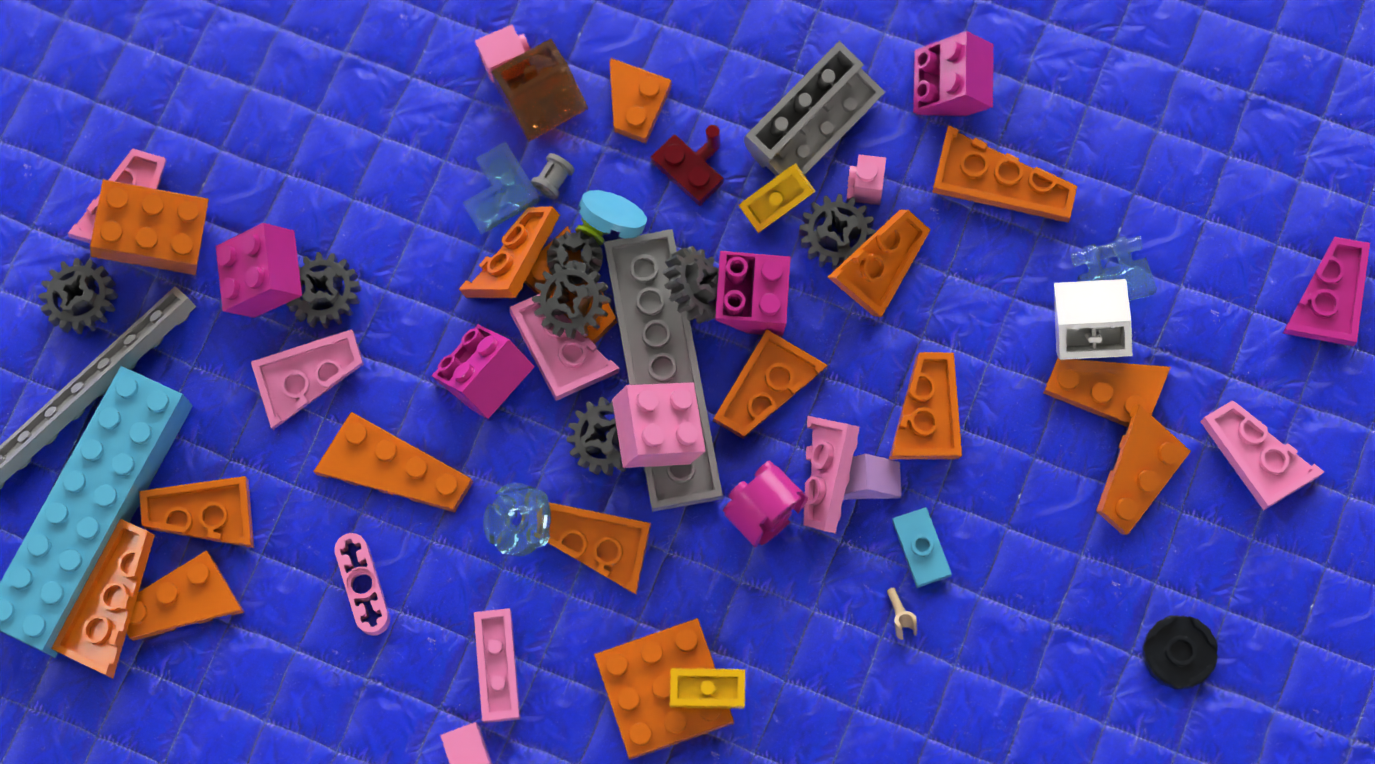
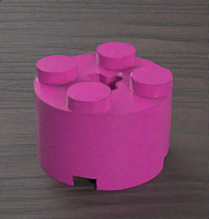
[723,461,808,547]

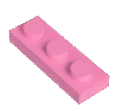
[474,608,520,723]

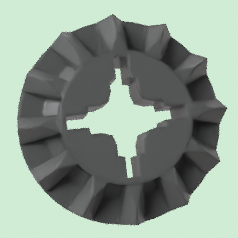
[547,230,603,284]

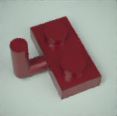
[650,125,724,206]

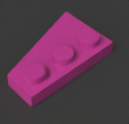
[1282,237,1370,346]

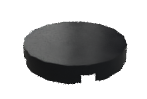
[1142,615,1218,689]

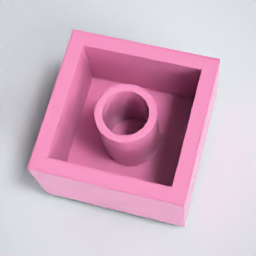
[612,382,706,468]

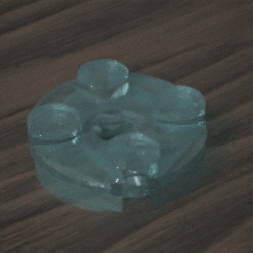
[483,483,551,556]

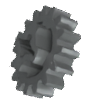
[799,194,875,271]
[663,246,719,324]
[287,252,361,329]
[38,258,118,334]
[532,261,611,339]
[567,397,626,476]

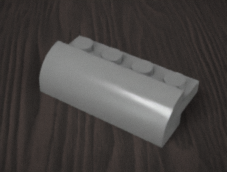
[744,41,885,176]

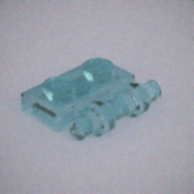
[1071,236,1157,301]

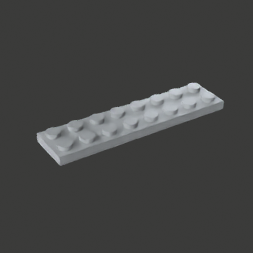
[604,229,723,512]

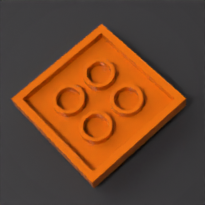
[594,618,734,760]

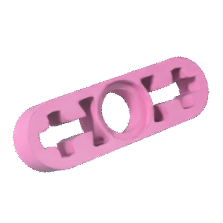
[335,533,390,636]

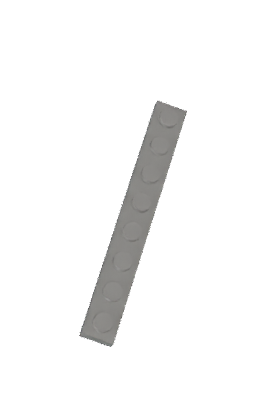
[0,286,196,490]

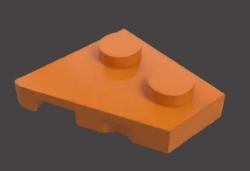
[610,58,672,144]

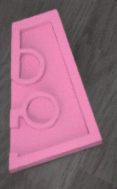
[68,148,166,243]

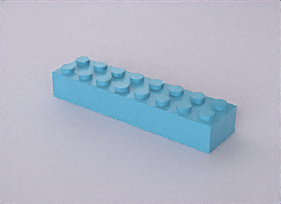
[0,366,193,658]

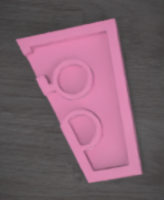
[509,293,620,401]
[251,329,364,430]
[1201,400,1324,510]
[803,416,860,533]

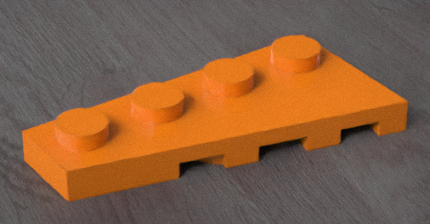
[51,519,155,679]

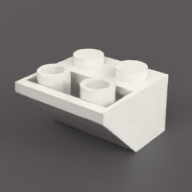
[1054,279,1132,360]

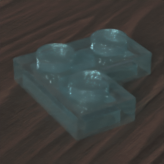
[462,141,541,235]

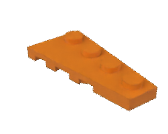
[932,125,1077,223]
[314,412,473,512]

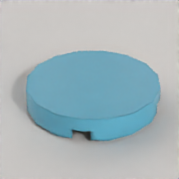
[578,190,647,239]

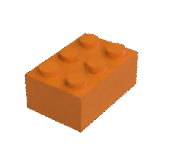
[90,179,209,275]

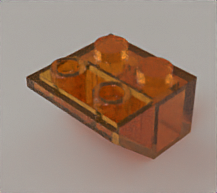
[491,39,588,141]

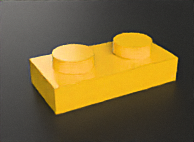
[738,163,816,233]
[670,668,745,709]

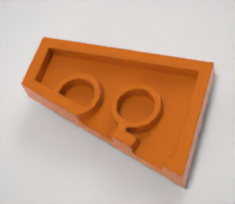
[458,206,560,298]
[827,210,931,317]
[712,330,828,439]
[889,352,962,459]
[1043,358,1171,427]
[1096,404,1191,535]
[139,476,254,548]
[537,501,652,595]

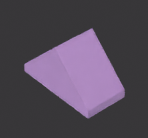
[843,453,901,500]

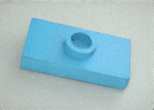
[892,507,952,588]

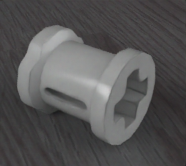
[531,153,575,199]

